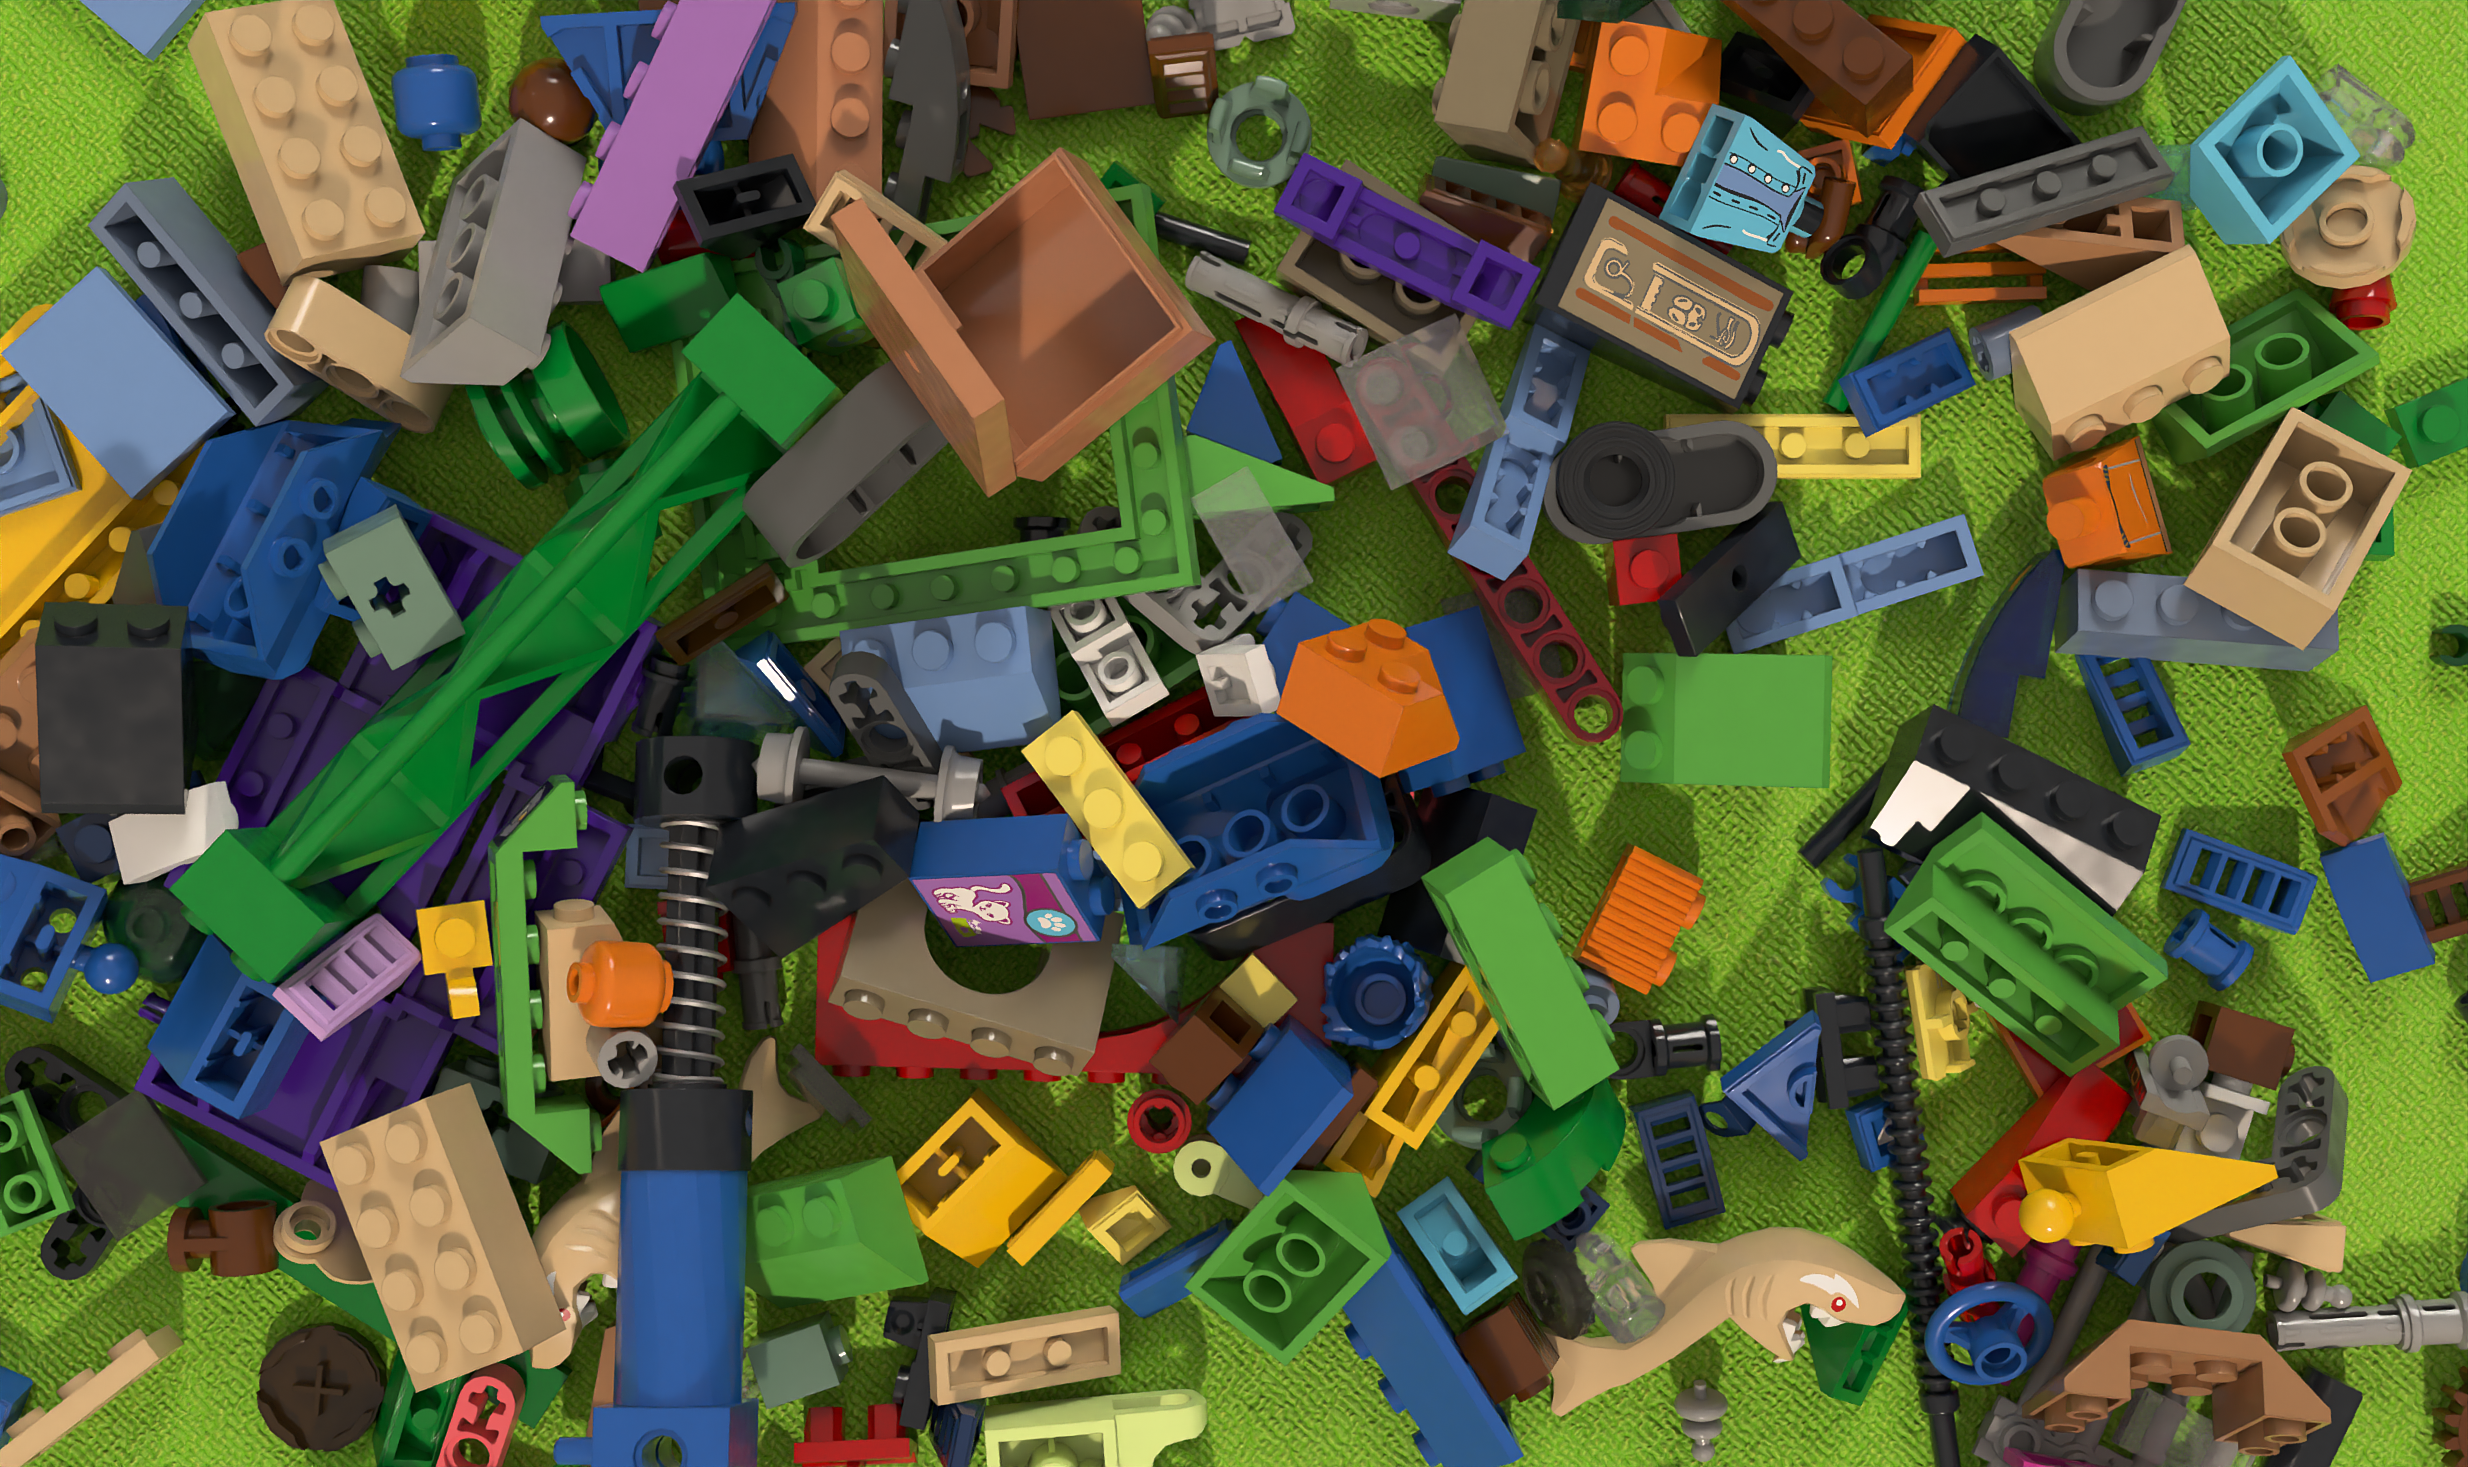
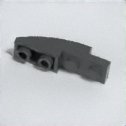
[883,0,971,231]

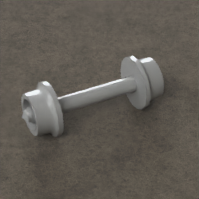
[751,726,991,822]

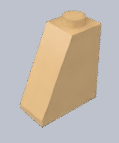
[534,899,663,1082]

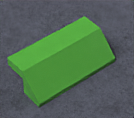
[1884,812,2168,1077]

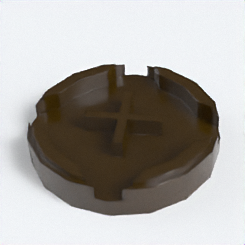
[256,1322,388,1452]

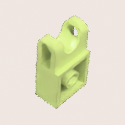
[984,1389,1208,1467]

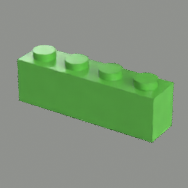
[1421,836,1620,1110]

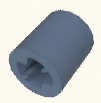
[1969,305,2043,381]

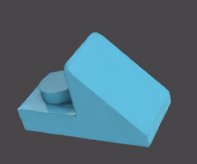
[1397,1176,1518,1316]

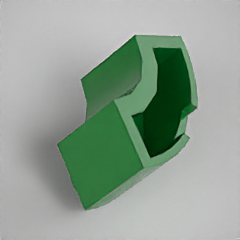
[1481,1078,1626,1241]

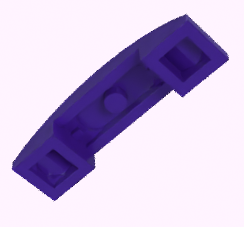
[1274,152,1541,330]

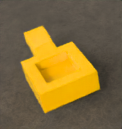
[415,900,493,1019]

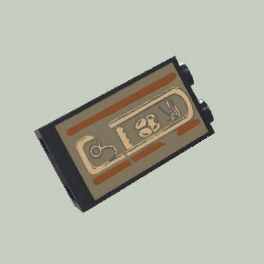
[1522,182,1795,414]

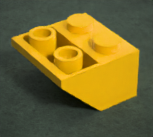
[896,1087,1068,1268]

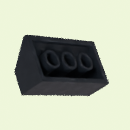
[1861,704,2161,917]

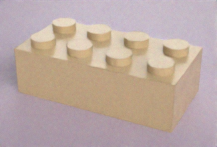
[187,0,426,286]
[319,1083,566,1393]

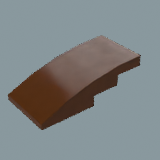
[1016,0,1155,121]

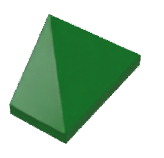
[1800,1283,1914,1406]

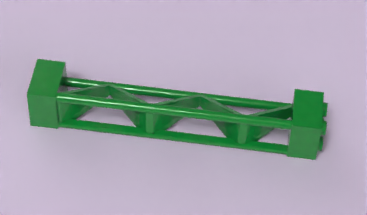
[169,292,846,984]

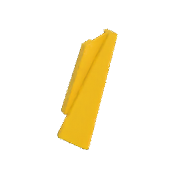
[1321,961,1499,1198]

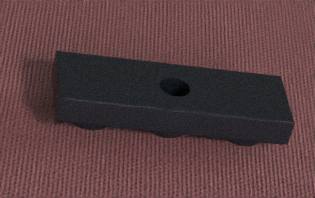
[1657,501,1801,657]

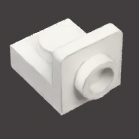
[1196,634,1280,716]
[2173,1072,2270,1160]

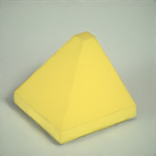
[1078,1185,1172,1266]

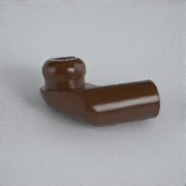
[1784,177,1856,259]

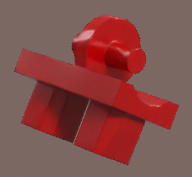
[794,1403,918,1467]

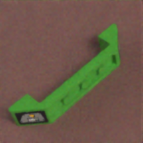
[488,774,602,1174]

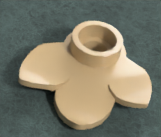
[273,1179,373,1285]

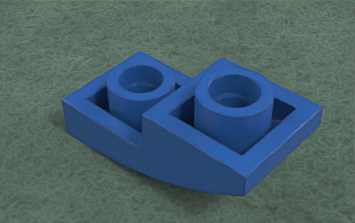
[2320,832,2436,983]

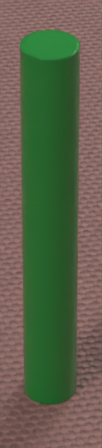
[1822,230,1937,413]

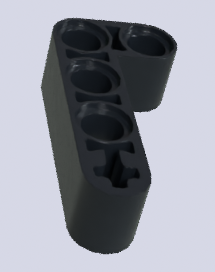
[1187,772,1432,962]

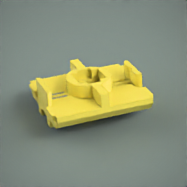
[1904,960,1978,1081]

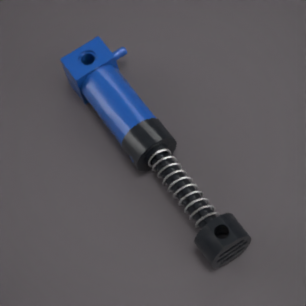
[553,736,759,1467]

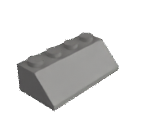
[400,118,587,386]

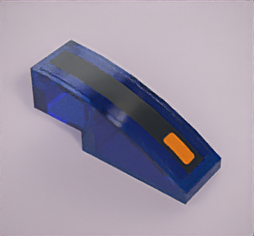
[1947,549,2065,738]

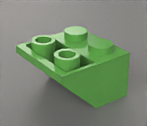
[0,1088,76,1238]

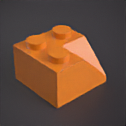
[1571,17,1722,167]
[1276,619,1460,778]

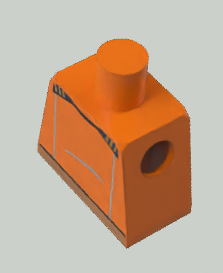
[2042,436,2173,570]

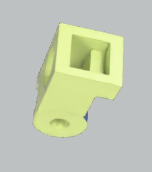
[1173,1133,1264,1209]

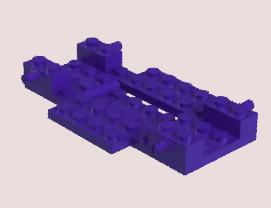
[134,509,688,1193]

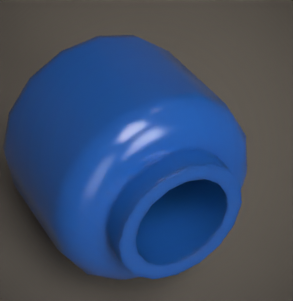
[391,54,482,151]

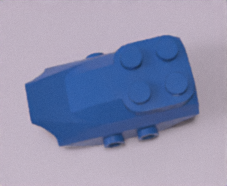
[146,418,402,680]
[1118,713,1394,951]

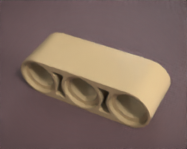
[264,275,456,434]

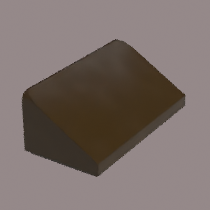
[654,561,790,666]

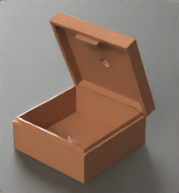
[830,147,1216,498]

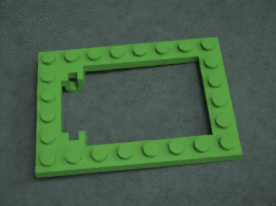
[671,183,1202,654]

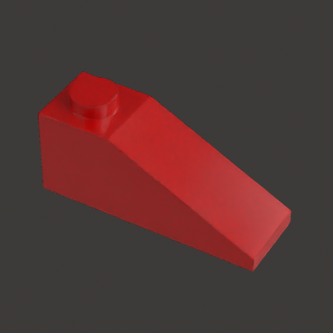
[1234,316,1379,487]
[1950,1063,2133,1258]

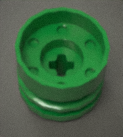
[465,320,631,491]

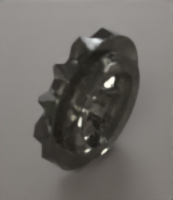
[1522,1238,1595,1340]

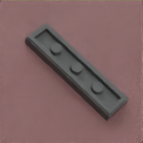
[1913,126,2175,258]

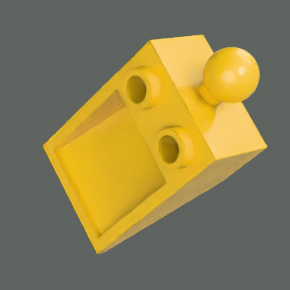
[2018,1138,2278,1254]

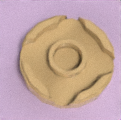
[2279,164,2417,289]

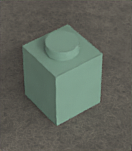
[746,1310,853,1409]

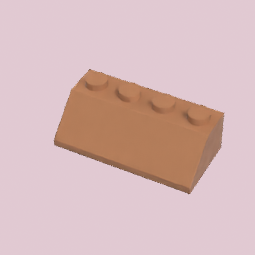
[748,0,883,229]

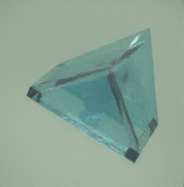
[679,641,798,751]

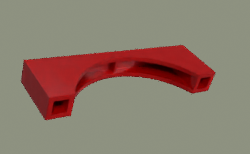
[815,914,1334,1085]

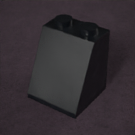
[35,601,199,815]

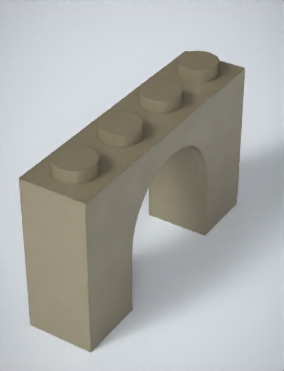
[828,878,1125,1076]

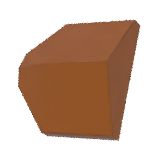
[2282,705,2402,847]

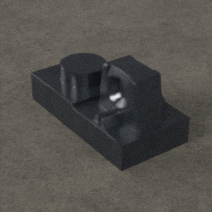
[883,1287,957,1430]

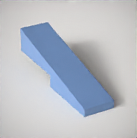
[1447,323,1591,581]
[1726,514,1984,654]

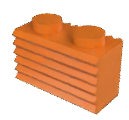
[1571,843,1706,995]

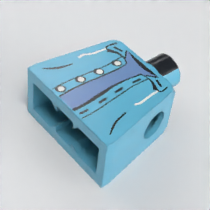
[1659,103,1824,253]

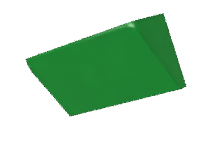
[599,252,738,354]
[372,1347,471,1467]

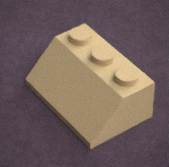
[2009,244,2231,461]

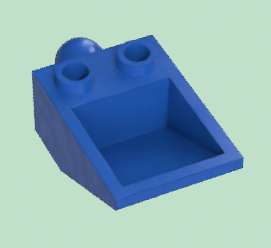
[0,854,139,1023]

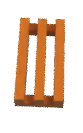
[1913,243,2047,306]

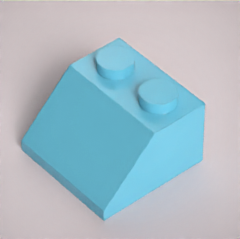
[2190,55,2361,244]

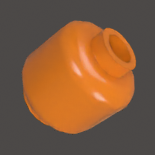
[567,940,674,1029]

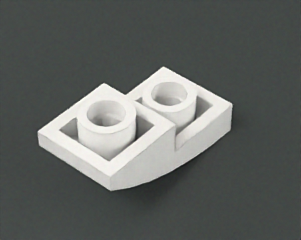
[1047,597,1170,727]
[108,781,239,885]

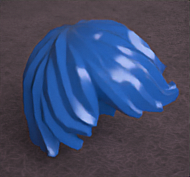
[1320,933,1434,1050]

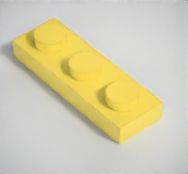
[1021,710,1196,909]

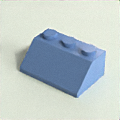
[839,606,1062,753]

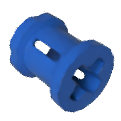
[2164,908,2254,992]

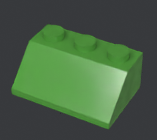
[745,1155,929,1309]

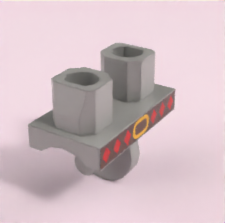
[2124,1034,2210,1150]

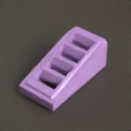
[272,913,421,1042]

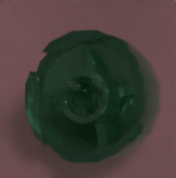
[101,870,208,985]

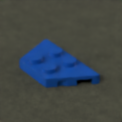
[540,2,798,141]

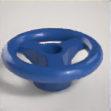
[1924,1281,2054,1385]

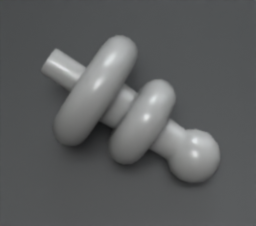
[1146,5,1198,41]
[2263,1259,2353,1312]
[1674,1380,1728,1462]

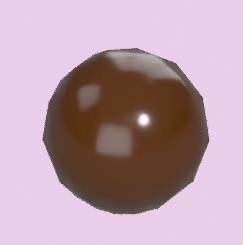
[508,58,598,147]

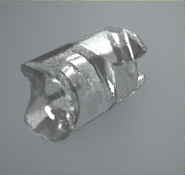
[2312,64,2416,170]
[1564,1231,1666,1344]

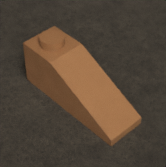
[1995,197,2185,292]

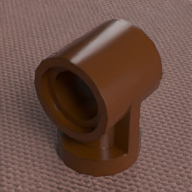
[167,1200,279,1277]

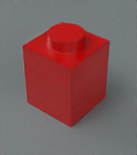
[1602,534,1682,606]

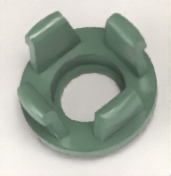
[1207,75,1312,189]
[1436,1042,1535,1149]
[2137,1239,2256,1333]

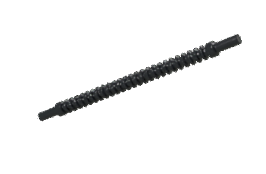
[1857,848,1961,1467]

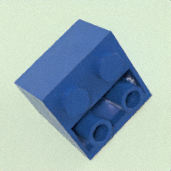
[147,933,327,1120]

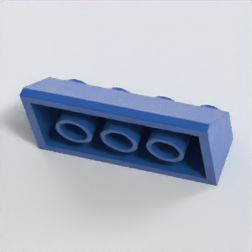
[1342,1211,1524,1467]

